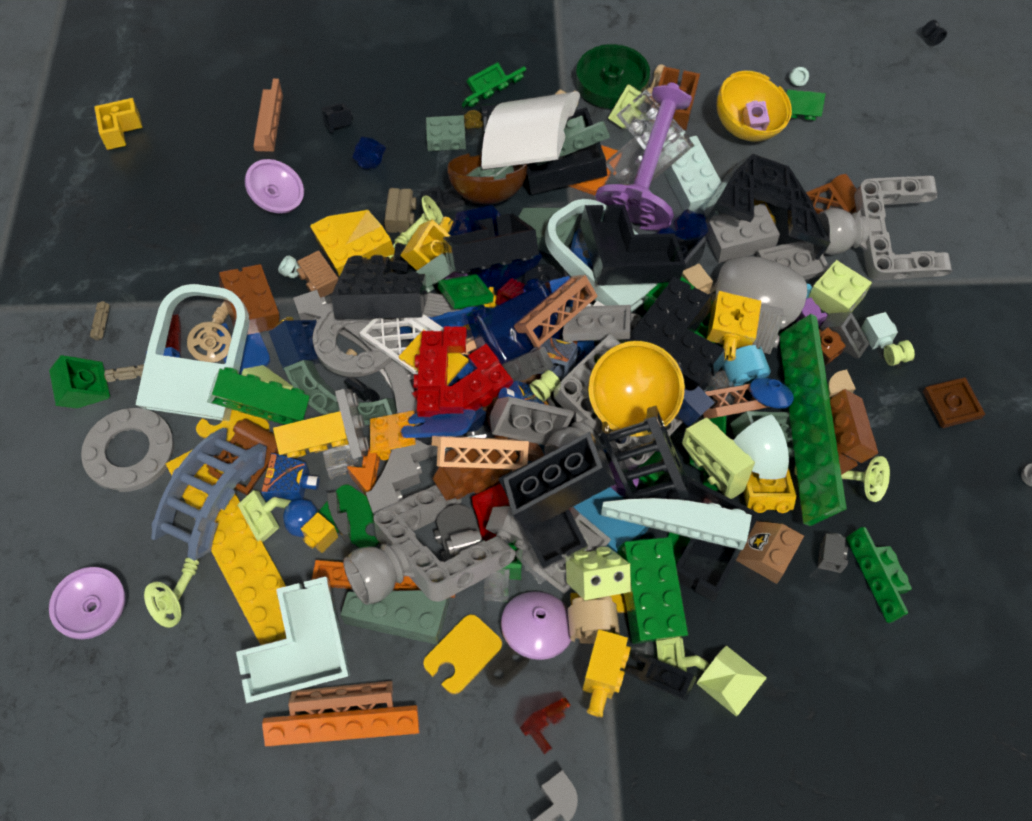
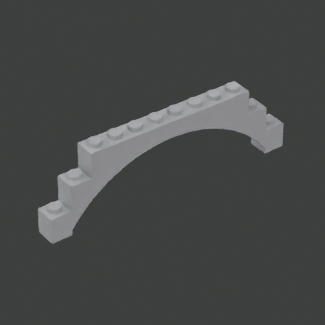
[293,290,438,515]

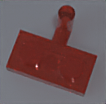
[520,697,571,755]

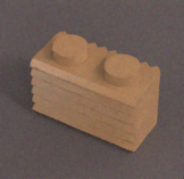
[296,250,338,298]

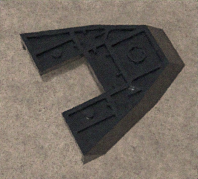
[705,154,831,260]

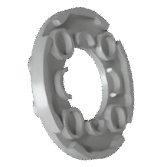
[313,307,401,377]
[81,408,175,492]

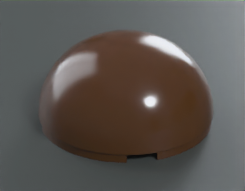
[447,151,527,205]

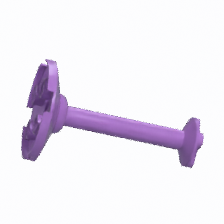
[595,83,692,230]

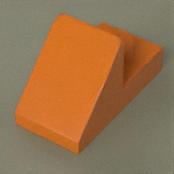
[347,448,380,496]

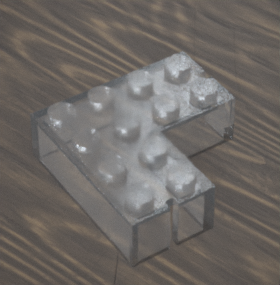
[606,89,695,186]

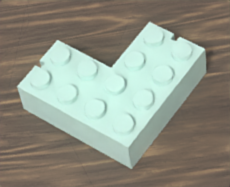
[236,577,350,703]

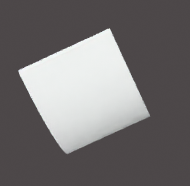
[482,91,580,169]

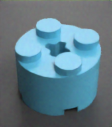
[722,345,771,392]

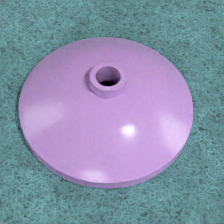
[245,159,304,213]
[49,567,125,639]
[501,591,571,660]

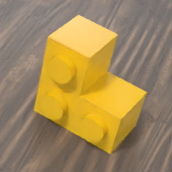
[94,98,142,150]

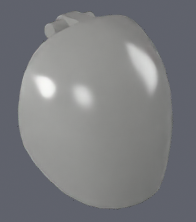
[710,256,807,330]

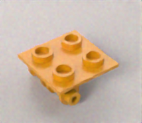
[370,410,416,460]

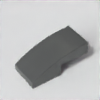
[502,346,554,382]
[327,492,351,543]

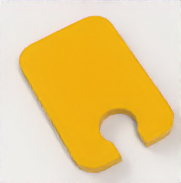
[196,410,270,449]
[423,615,502,694]

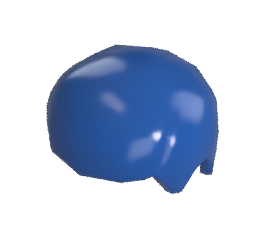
[283,499,318,537]

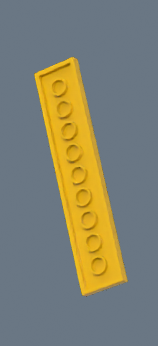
[165,450,287,645]

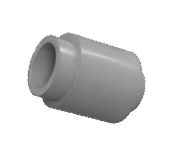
[446,529,482,556]

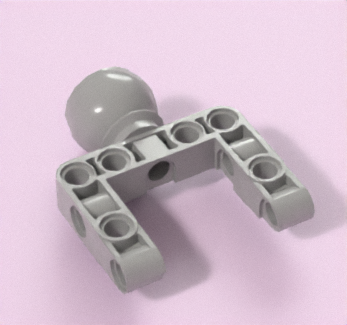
[818,176,952,281]
[544,333,683,470]
[344,485,515,605]

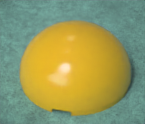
[717,71,792,142]
[588,341,684,436]

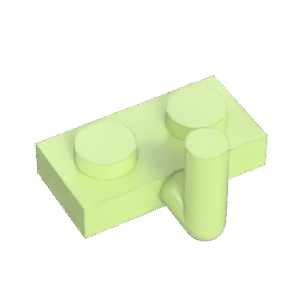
[608,85,651,128]
[238,490,292,542]
[656,637,709,693]

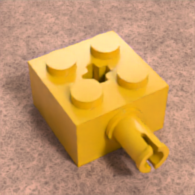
[400,217,454,270]
[706,291,761,361]
[582,629,631,717]

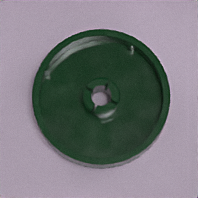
[576,44,650,109]

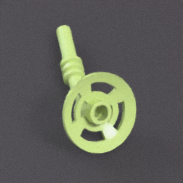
[388,195,443,258]
[795,456,890,502]
[144,558,199,628]

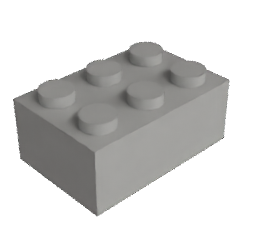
[704,203,780,263]

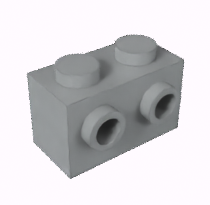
[486,506,532,550]

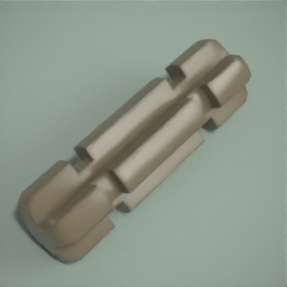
[90,301,110,341]
[104,364,144,382]

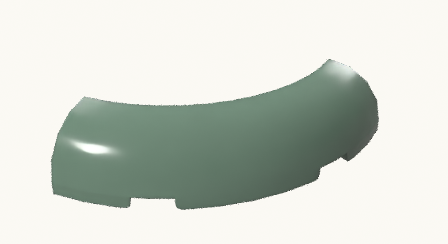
[284,360,397,425]

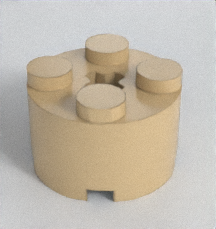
[567,596,620,644]

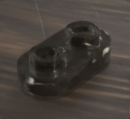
[487,647,530,688]

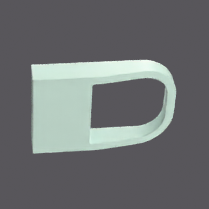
[545,199,658,312]
[136,284,249,422]

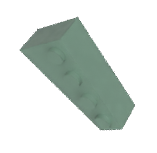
[341,590,450,645]

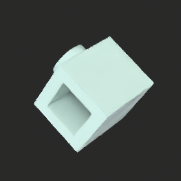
[861,312,898,349]

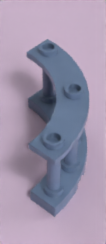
[151,427,266,561]

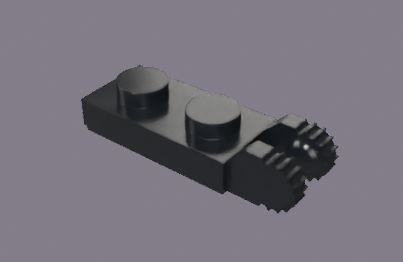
[625,652,696,701]

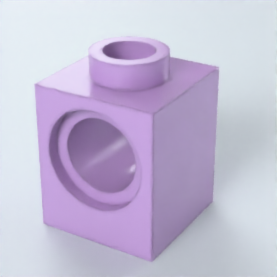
[743,101,770,131]

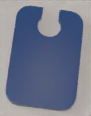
[217,323,271,375]
[401,409,476,438]

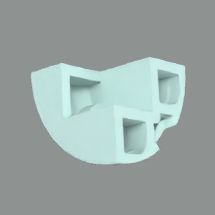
[733,414,789,479]

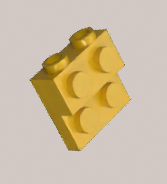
[743,469,796,513]

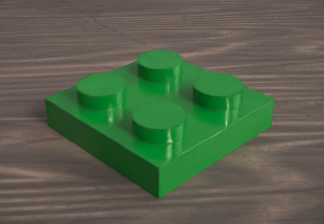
[438,274,494,309]

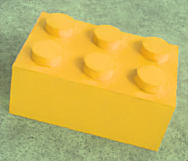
[273,411,349,458]

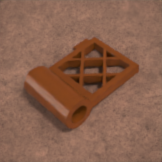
[806,174,857,215]
[206,418,279,496]

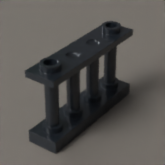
[599,405,690,499]

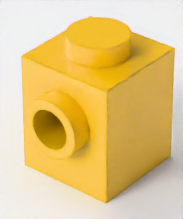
[301,512,338,553]

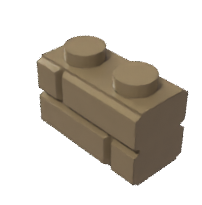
[385,188,417,233]

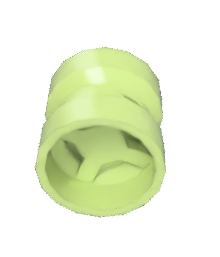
[883,340,915,366]
[530,370,560,401]

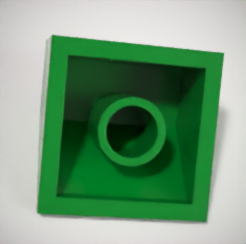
[784,89,826,120]
[49,355,110,408]

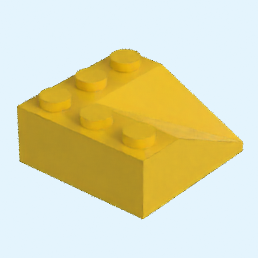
[310,210,395,277]

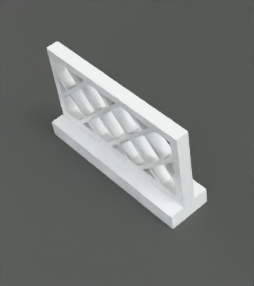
[360,314,444,374]

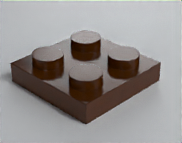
[923,377,985,428]

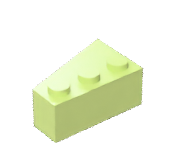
[682,417,755,499]

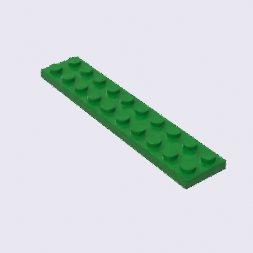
[779,314,847,526]

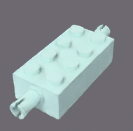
[658,128,721,218]

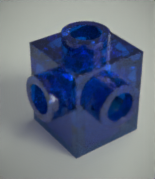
[352,136,386,169]
[674,209,709,239]

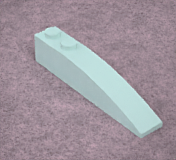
[601,498,752,550]

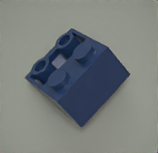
[269,320,321,371]

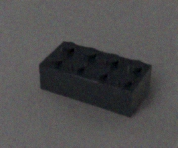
[503,432,616,531]

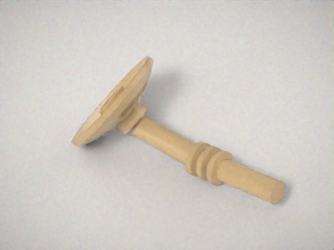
[187,301,232,363]

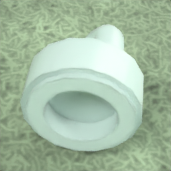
[789,67,809,86]
[278,256,299,278]

